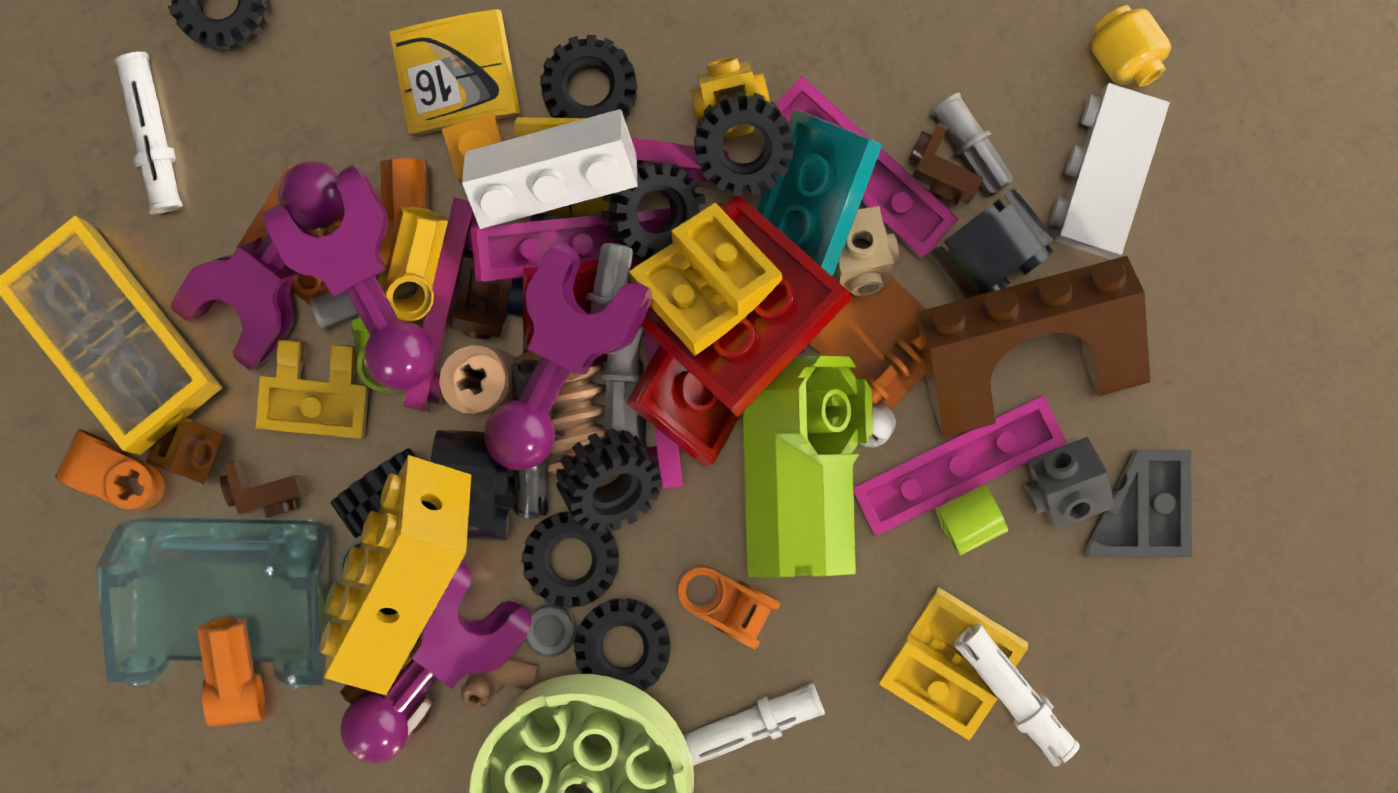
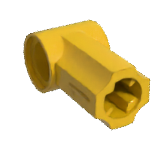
[379,206,448,321]

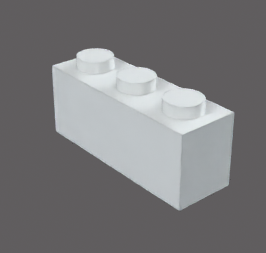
[1049,83,1170,260]
[462,109,638,229]

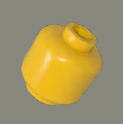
[1091,5,1171,87]

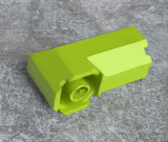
[743,356,873,577]

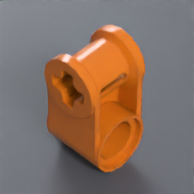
[55,429,166,511]
[676,564,782,650]

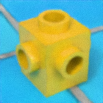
[691,57,770,138]

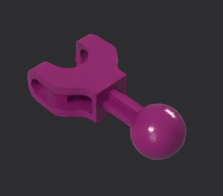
[171,161,345,371]
[264,164,434,390]
[484,242,652,470]
[340,560,532,764]

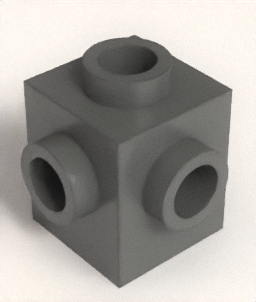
[1025,437,1115,531]

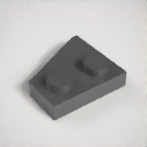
[1085,450,1192,557]

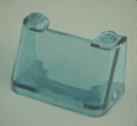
[96,517,329,688]

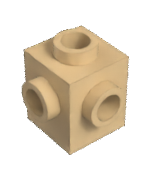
[833,206,900,296]

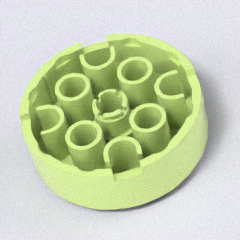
[469,674,694,793]

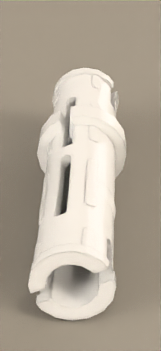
[114,52,183,214]
[954,623,1080,766]
[683,682,826,767]

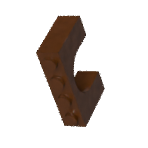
[916,256,1150,437]

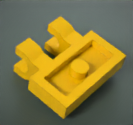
[255,339,369,439]

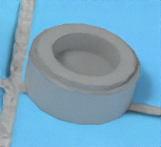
[525,604,577,657]

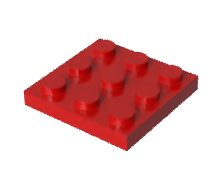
[640,196,853,417]

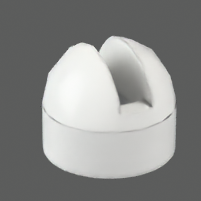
[860,402,896,448]

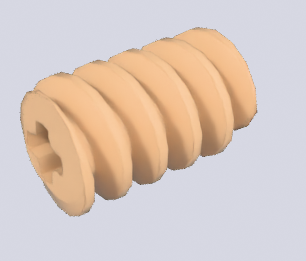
[439,345,515,416]
[547,363,606,475]

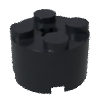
[929,187,1054,299]
[431,430,515,541]

